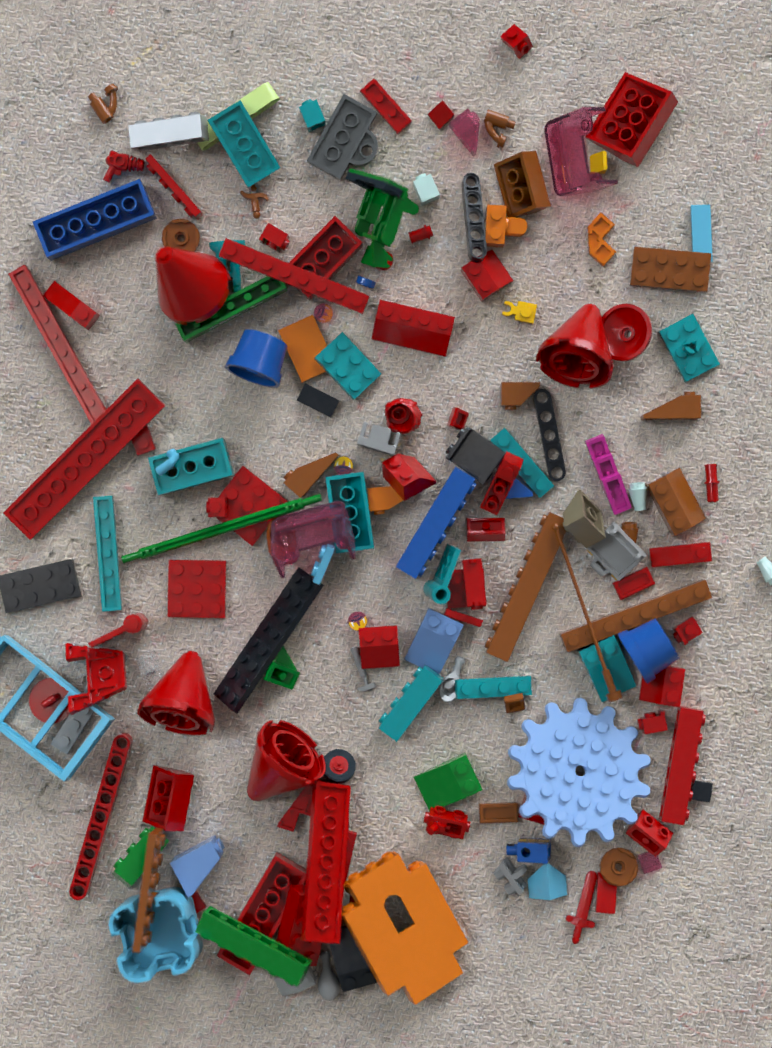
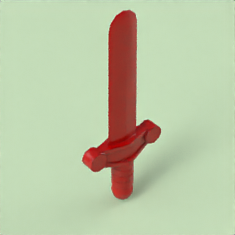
[566,871,597,944]

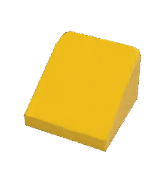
[590,151,608,174]

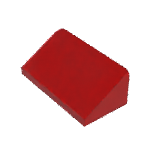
[466,518,506,542]

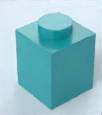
[299,99,326,132]

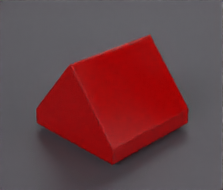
[447,407,469,430]

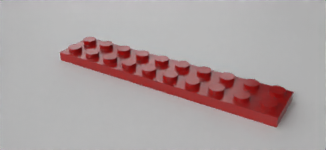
[3,378,166,540]

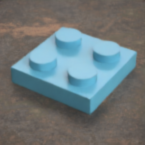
[311,540,335,585]

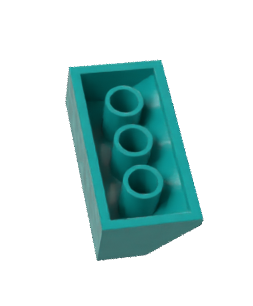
[325,472,374,554]

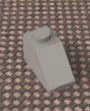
[274,966,317,996]

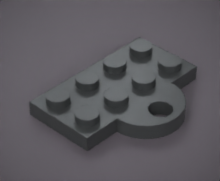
[307,94,378,180]

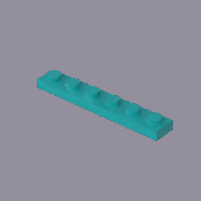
[93,496,122,612]

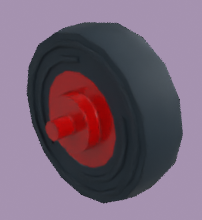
[324,749,356,784]

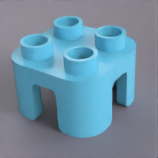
[109,887,203,983]

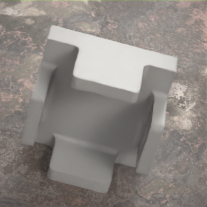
[357,422,401,456]

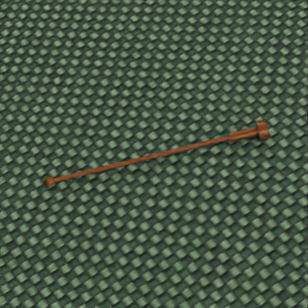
[552,523,623,702]

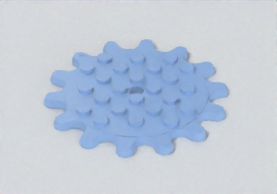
[507,698,651,847]

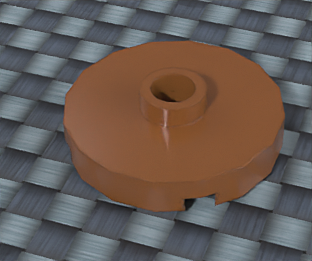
[162,218,200,252]
[599,848,638,887]

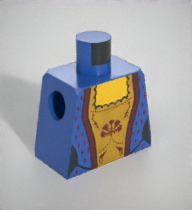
[506,838,551,864]

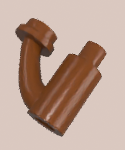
[88,83,118,124]
[484,109,516,148]

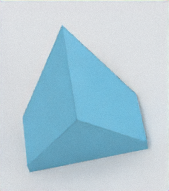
[527,863,567,900]

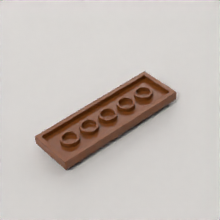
[132,828,166,953]

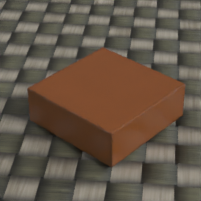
[504,693,525,713]

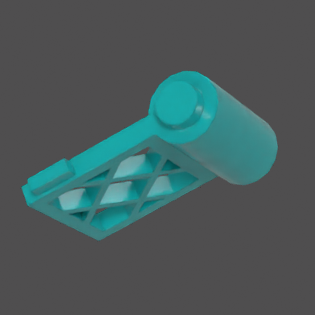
[423,544,462,604]

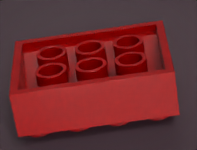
[585,72,678,167]

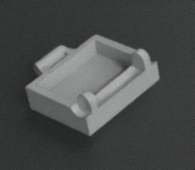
[587,522,647,581]

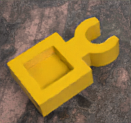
[502,301,537,324]

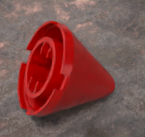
[155,247,231,325]
[536,304,614,389]
[137,651,215,736]
[247,720,326,802]

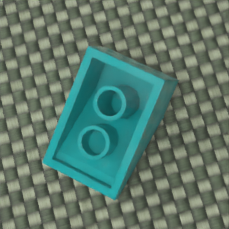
[577,635,636,702]

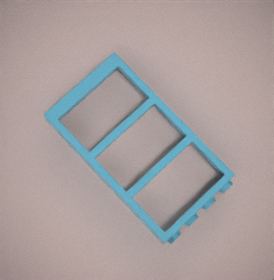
[0,635,115,782]

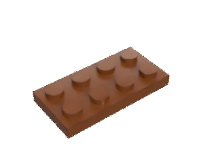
[630,247,711,293]

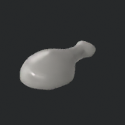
[439,656,466,703]
[318,951,340,1001]

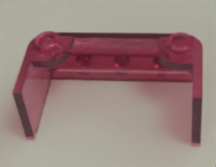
[544,107,618,196]
[271,501,356,579]

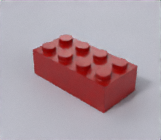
[289,216,363,301]
[277,885,323,966]

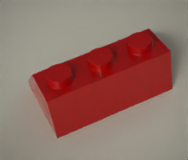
[142,765,194,832]

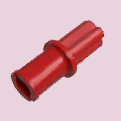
[704,464,720,503]

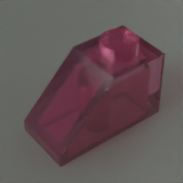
[449,109,480,156]

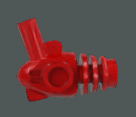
[103,151,145,183]

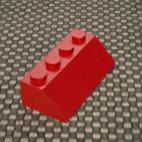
[371,299,455,357]

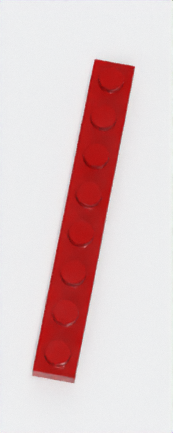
[219,238,370,315]

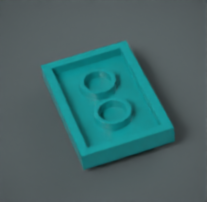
[314,332,381,400]

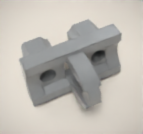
[493,857,528,895]

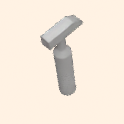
[350,647,376,691]

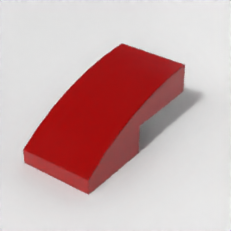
[595,871,617,914]

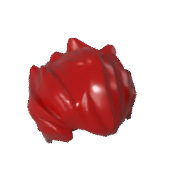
[384,398,423,434]

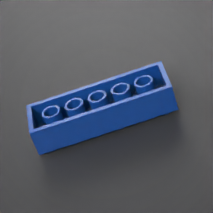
[33,179,157,261]
[396,467,476,579]

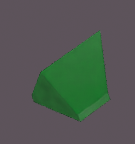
[264,646,300,690]

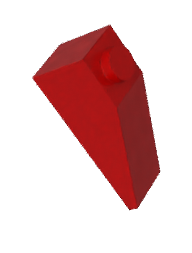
[43,281,100,331]
[649,542,712,567]

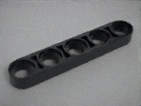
[461,173,487,263]
[533,389,566,481]

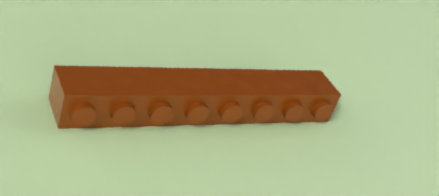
[484,512,566,662]
[559,579,712,652]

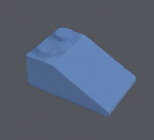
[404,607,464,674]

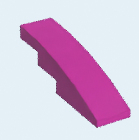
[585,434,632,515]

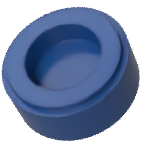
[356,275,376,289]

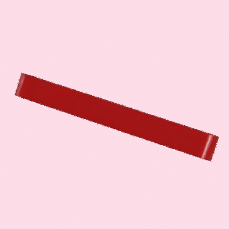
[69,733,133,900]

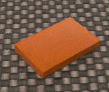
[278,314,327,383]

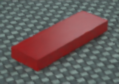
[360,78,412,135]

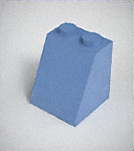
[170,835,225,897]

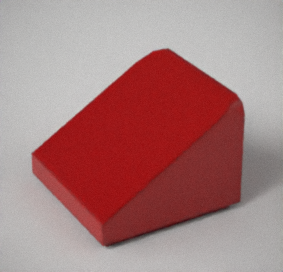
[427,100,454,130]

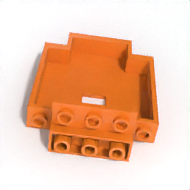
[342,851,468,1005]

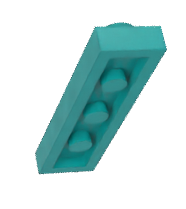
[490,428,554,498]
[455,676,532,699]

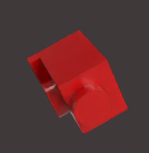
[259,223,290,251]
[206,498,227,517]
[637,710,668,734]

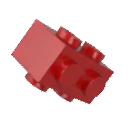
[625,809,673,857]

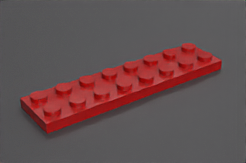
[301,781,351,944]

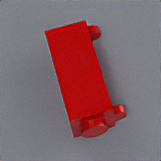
[462,558,487,610]

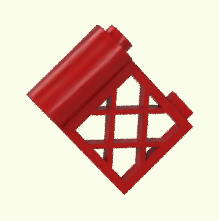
[88,613,148,648]

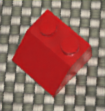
[461,249,514,302]
[382,454,436,501]
[359,625,400,669]
[639,666,686,707]

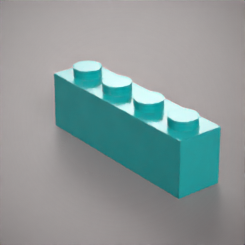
[378,665,443,742]

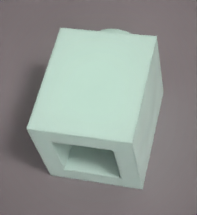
[413,173,440,206]

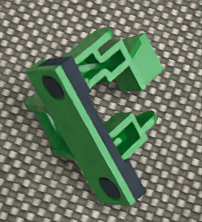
[345,168,419,271]

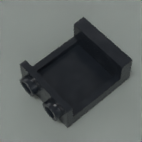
[445,427,506,485]

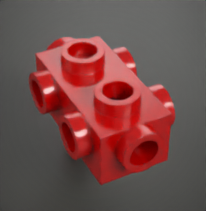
[423,806,471,839]

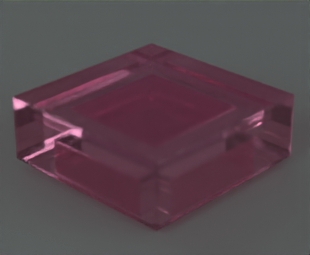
[637,851,662,874]

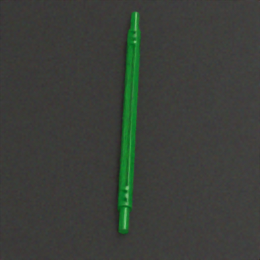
[121,494,322,563]

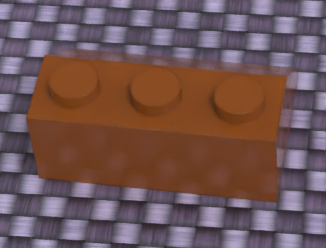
[494,151,551,218]
[645,468,706,536]

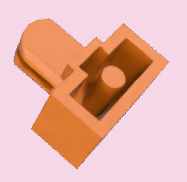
[485,205,527,248]

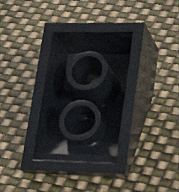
[329,926,377,992]

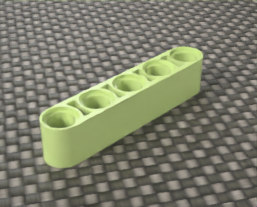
[197,82,280,151]

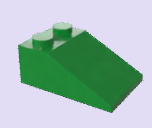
[414,753,482,811]

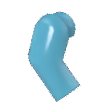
[156,449,179,476]

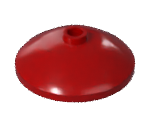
[602,304,652,361]

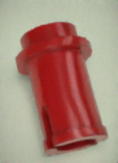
[408,225,433,244]

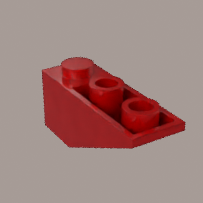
[480,451,524,515]

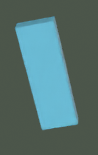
[690,205,713,263]

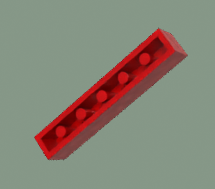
[659,706,706,825]

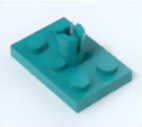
[658,314,720,382]

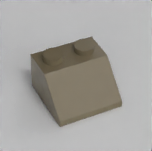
[563,489,606,548]

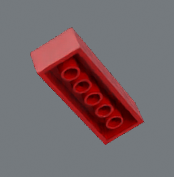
[217,851,306,976]

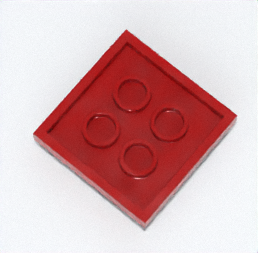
[216,466,288,546]
[168,560,227,618]

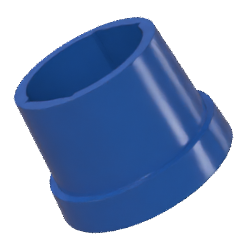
[225,329,288,388]
[618,618,680,684]

